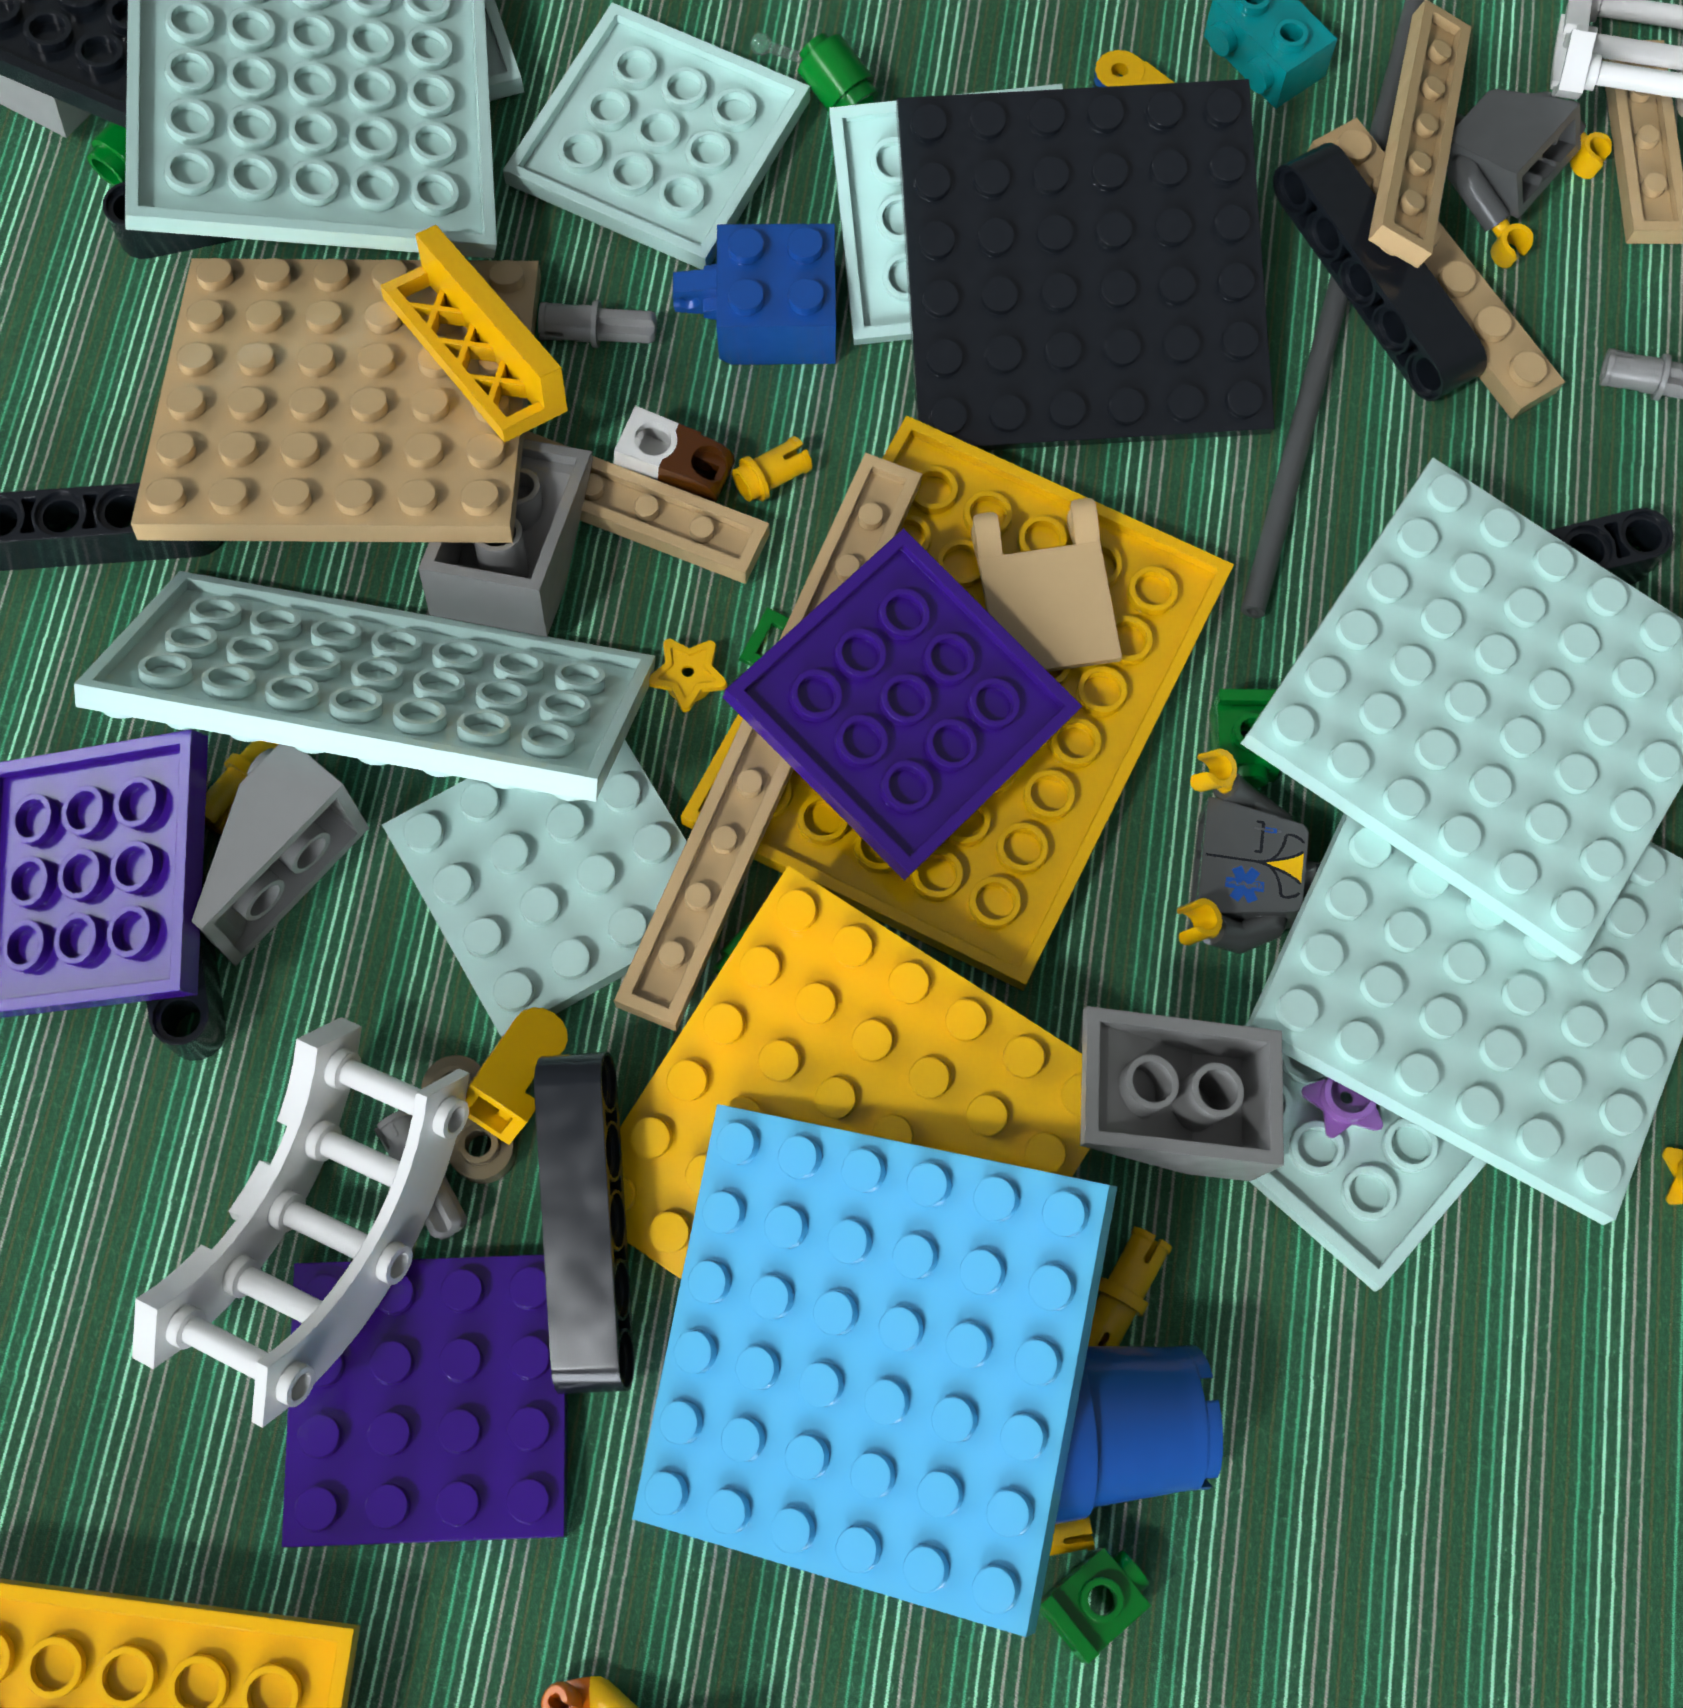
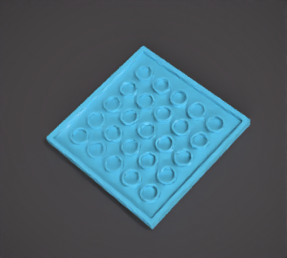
[632,1104,1117,1637]

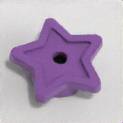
[1301,1077,1383,1138]

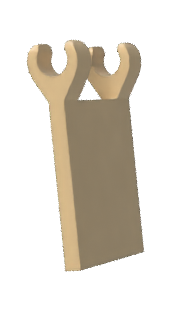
[971,498,1122,672]

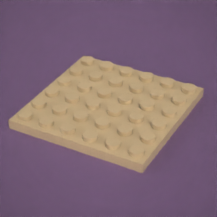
[131,258,541,543]

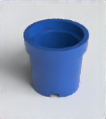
[1055,1345,1223,1524]

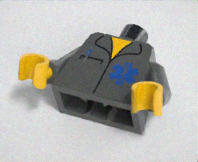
[1447,89,1612,269]
[1177,749,1321,954]

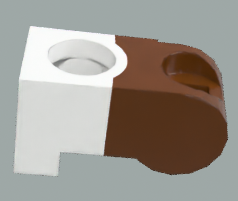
[613,405,735,503]

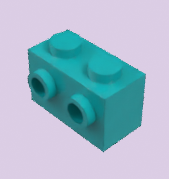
[1204,0,1338,109]

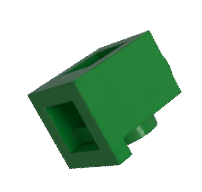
[1209,689,1281,788]
[1039,1547,1151,1664]

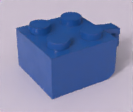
[672,223,836,365]

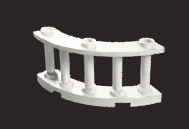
[1550,0,1683,117]
[132,1017,470,1428]

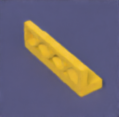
[380,225,568,443]

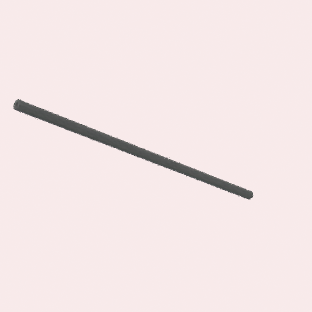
[1241,0,1425,618]

